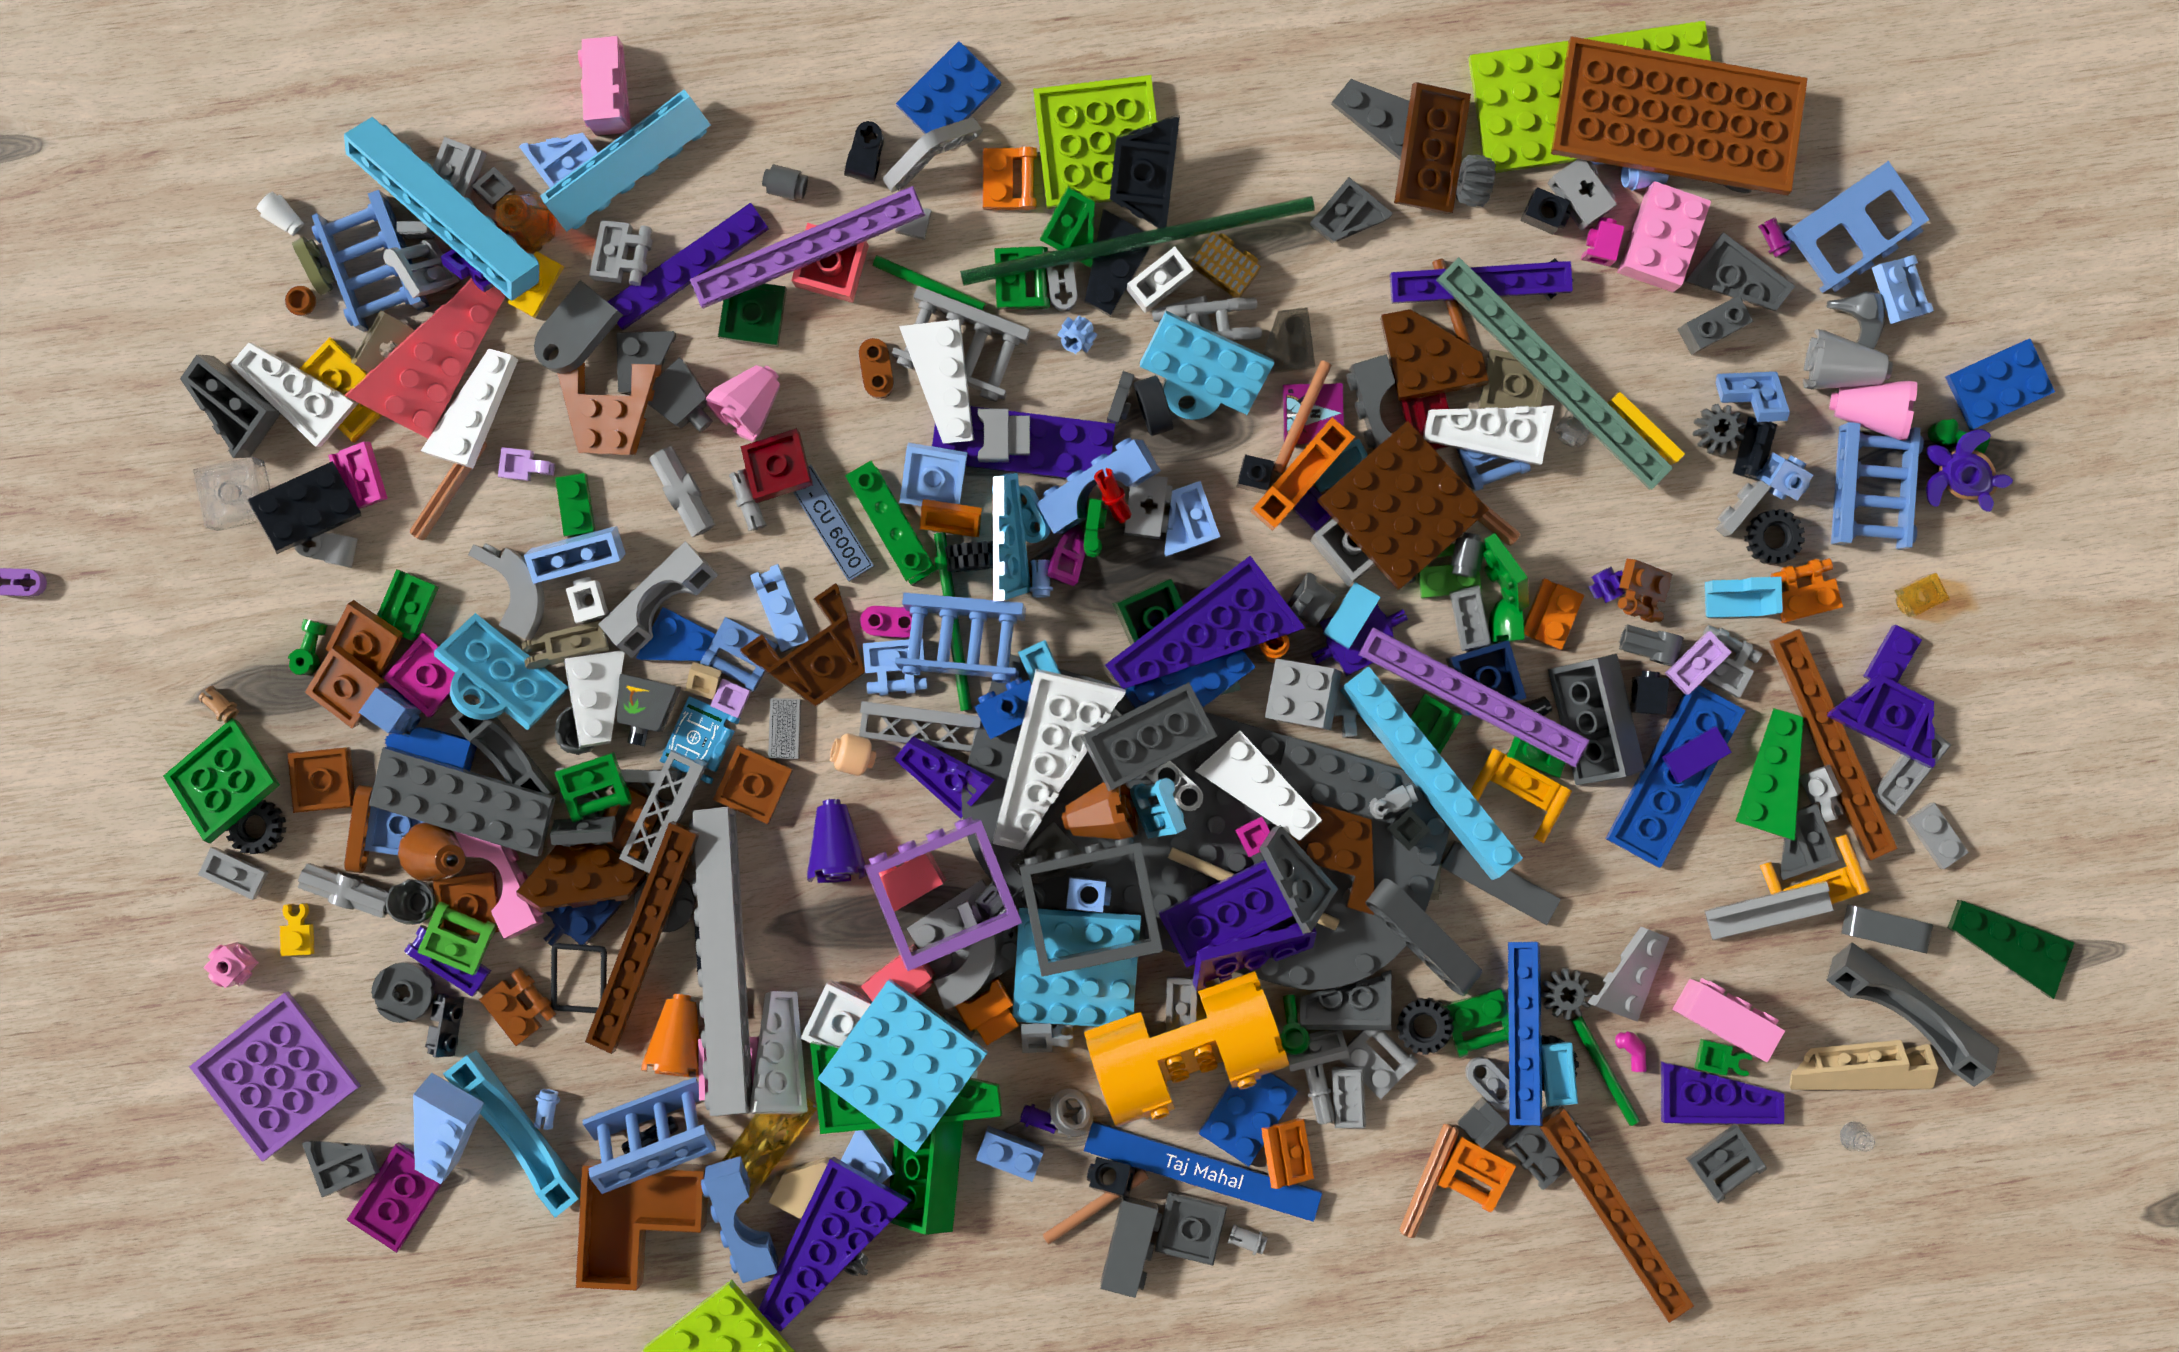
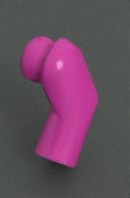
[1615,1031,1647,1072]

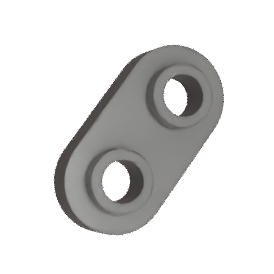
[1465,1057,1509,1110]

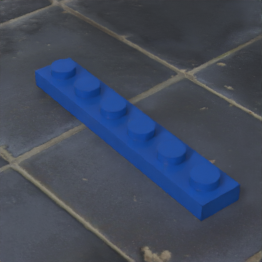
[1508,942,1543,1126]

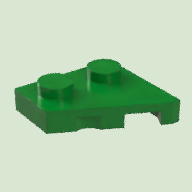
[1040,185,1095,267]

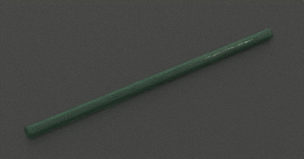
[960,196,1315,286]

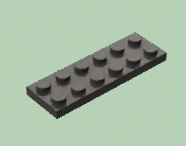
[369,746,556,857]

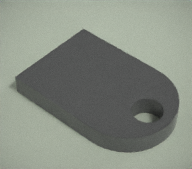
[534,280,623,373]

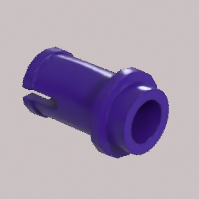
[1020,1103,1056,1134]

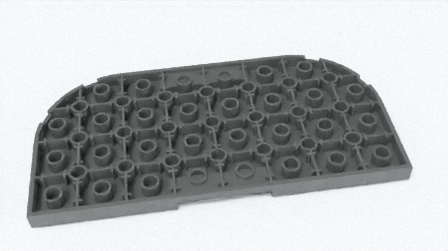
[962,654,1450,990]

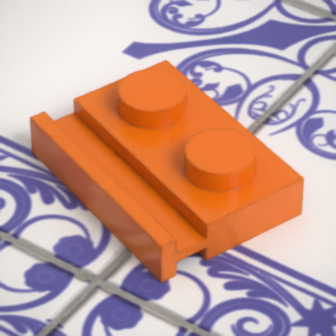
[1524,578,1585,650]
[1261,1118,1314,1189]

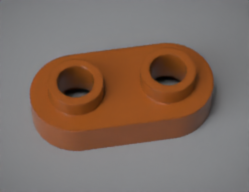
[859,338,894,399]

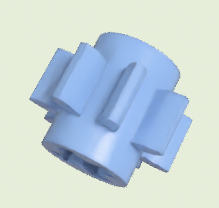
[1058,316,1097,354]

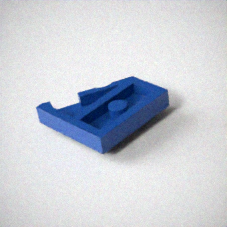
[636,607,716,661]

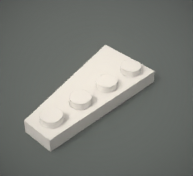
[899,319,974,444]
[1195,731,1322,841]
[749,991,808,1114]

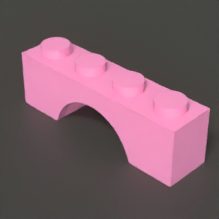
[454,831,544,939]

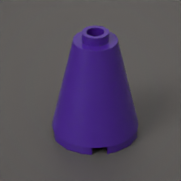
[807,799,867,883]

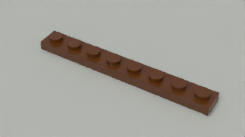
[585,821,700,1054]

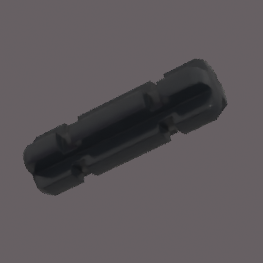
[621,1116,679,1154]

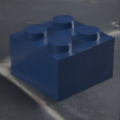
[1446,640,1526,716]

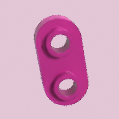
[860,606,912,638]

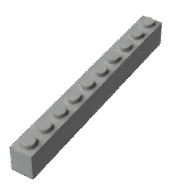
[689,807,752,1116]

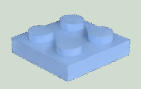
[900,442,968,506]

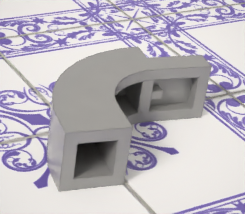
[468,543,545,640]
[934,900,996,1010]

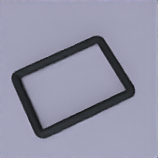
[551,943,607,1013]

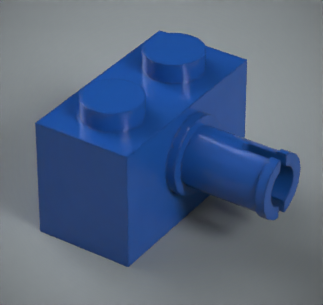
[974,677,1032,739]

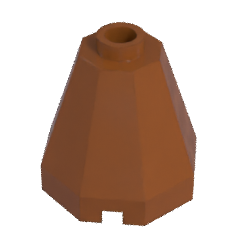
[1062,782,1138,839]

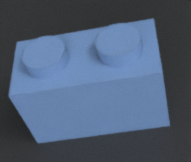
[976,1126,1044,1182]

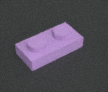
[1665,631,1732,695]

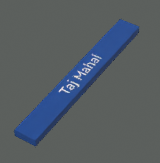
[1084,1121,1322,1222]

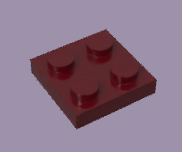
[740,428,813,503]

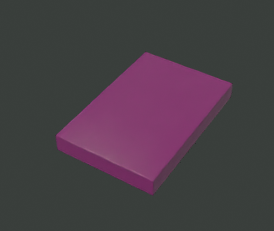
[347,1142,448,1253]

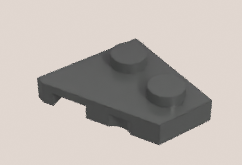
[1310,177,1393,244]
[1780,803,1839,880]
[302,1141,380,1197]

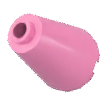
[1829,381,1917,441]

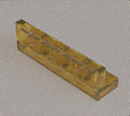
[721,1098,817,1204]

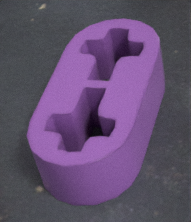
[0,568,47,597]

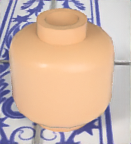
[830,733,876,776]

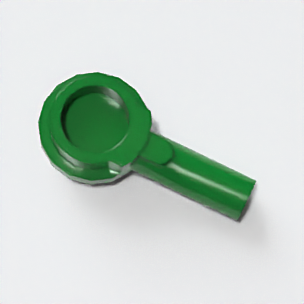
[1280,994,1310,1055]

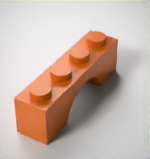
[1250,417,1355,531]

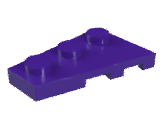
[894,736,994,819]

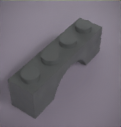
[1346,354,1395,450]
[450,699,558,796]

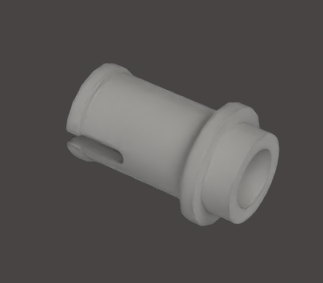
[1228,1224,1268,1255]

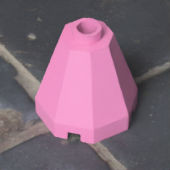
[706,365,780,442]

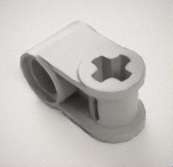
[295,533,358,568]

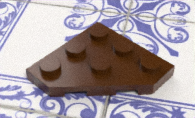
[1380,309,1489,402]
[516,843,647,913]

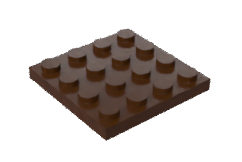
[1317,421,1489,591]

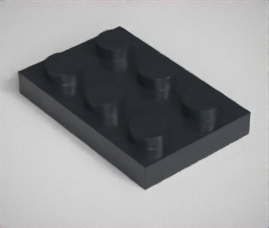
[247,461,361,554]

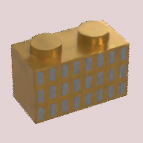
[1190,232,1261,298]

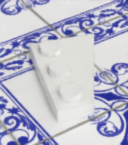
[564,650,625,748]

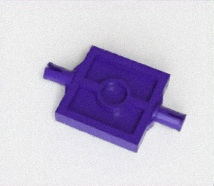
[1311,604,1408,677]

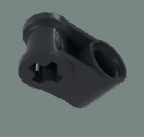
[844,121,884,183]

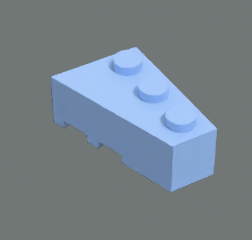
[413,1073,484,1184]

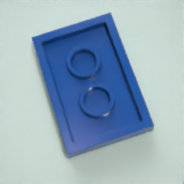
[896,41,1001,134]
[1945,338,2055,430]
[1198,1073,1298,1167]

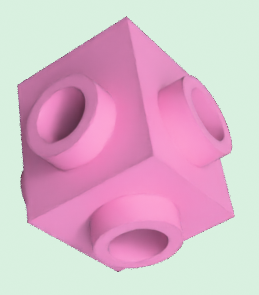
[203,942,259,988]

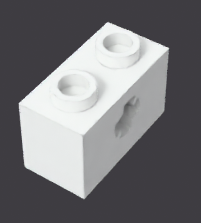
[1127,247,1193,313]

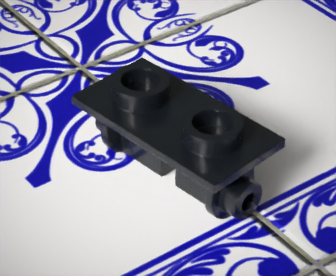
[1732,416,1778,481]
[425,993,465,1058]

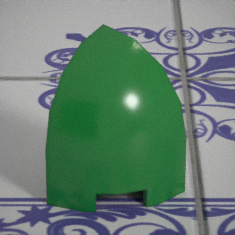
[1488,598,1525,642]

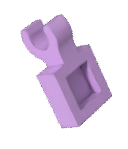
[498,447,555,481]

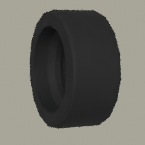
[1134,375,1174,436]

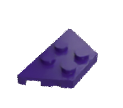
[1827,675,1935,768]

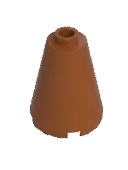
[398,822,465,882]

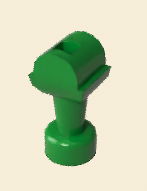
[1927,418,1990,454]
[288,619,328,675]

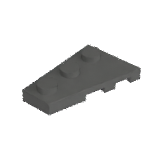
[1684,232,1795,311]
[1300,970,1392,1030]

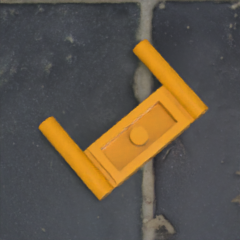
[1470,748,1572,844]
[1760,834,1870,904]

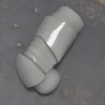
[1369,784,1418,819]

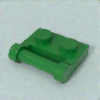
[994,246,1050,310]
[554,752,632,822]
[1442,988,1509,1058]

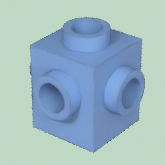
[1757,452,1813,501]

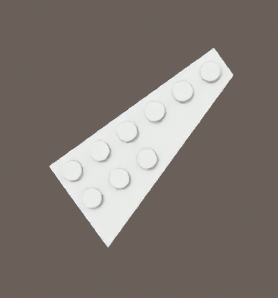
[993,669,1126,850]

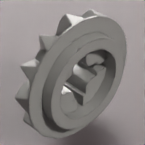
[1047,1089,1093,1138]

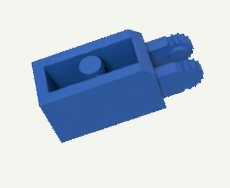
[384,727,477,771]

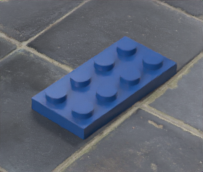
[1125,650,1256,709]

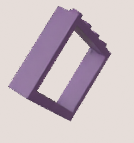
[864,817,1022,971]

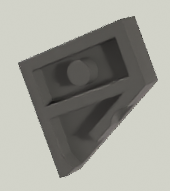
[617,331,676,394]

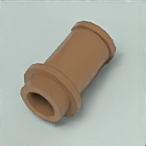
[199,686,239,723]

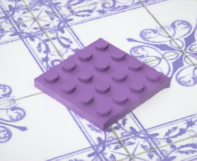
[189,991,361,1162]

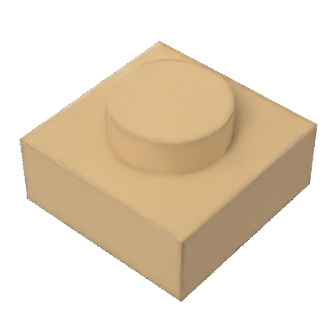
[685,662,722,700]

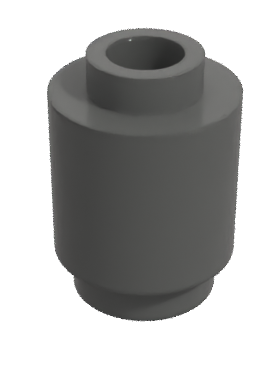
[762,164,808,200]
[1451,532,1485,578]

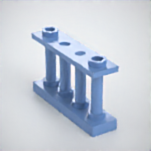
[311,189,429,332]
[1831,422,1924,550]
[895,592,1026,683]
[583,1077,716,1194]

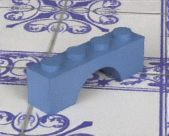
[1036,438,1161,534]
[701,1156,778,1283]

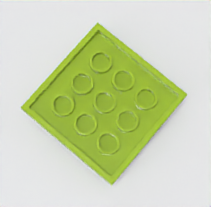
[1033,75,1157,209]

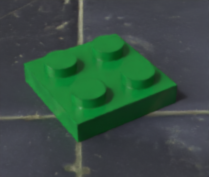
[1483,533,1529,612]

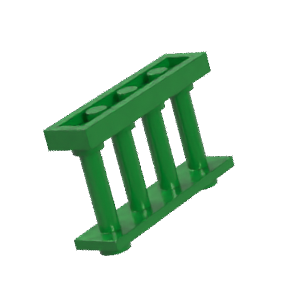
[845,460,937,586]

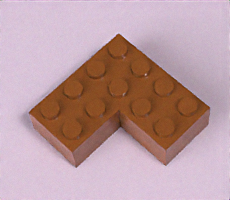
[576,1159,708,1291]

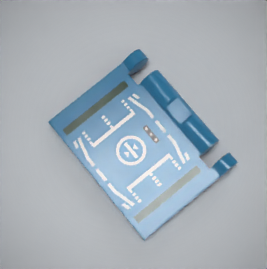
[660,696,740,784]

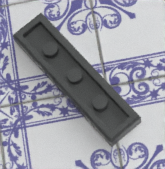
[1441,841,1561,925]

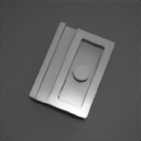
[432,137,487,199]

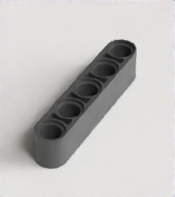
[1365,878,1483,996]

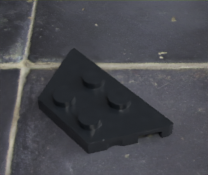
[1110,115,1180,233]

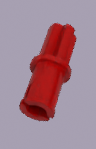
[1094,468,1132,523]

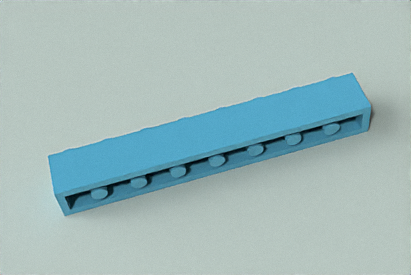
[344,117,539,301]
[1340,666,1523,880]

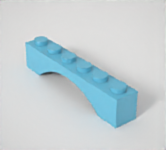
[443,1050,581,1218]

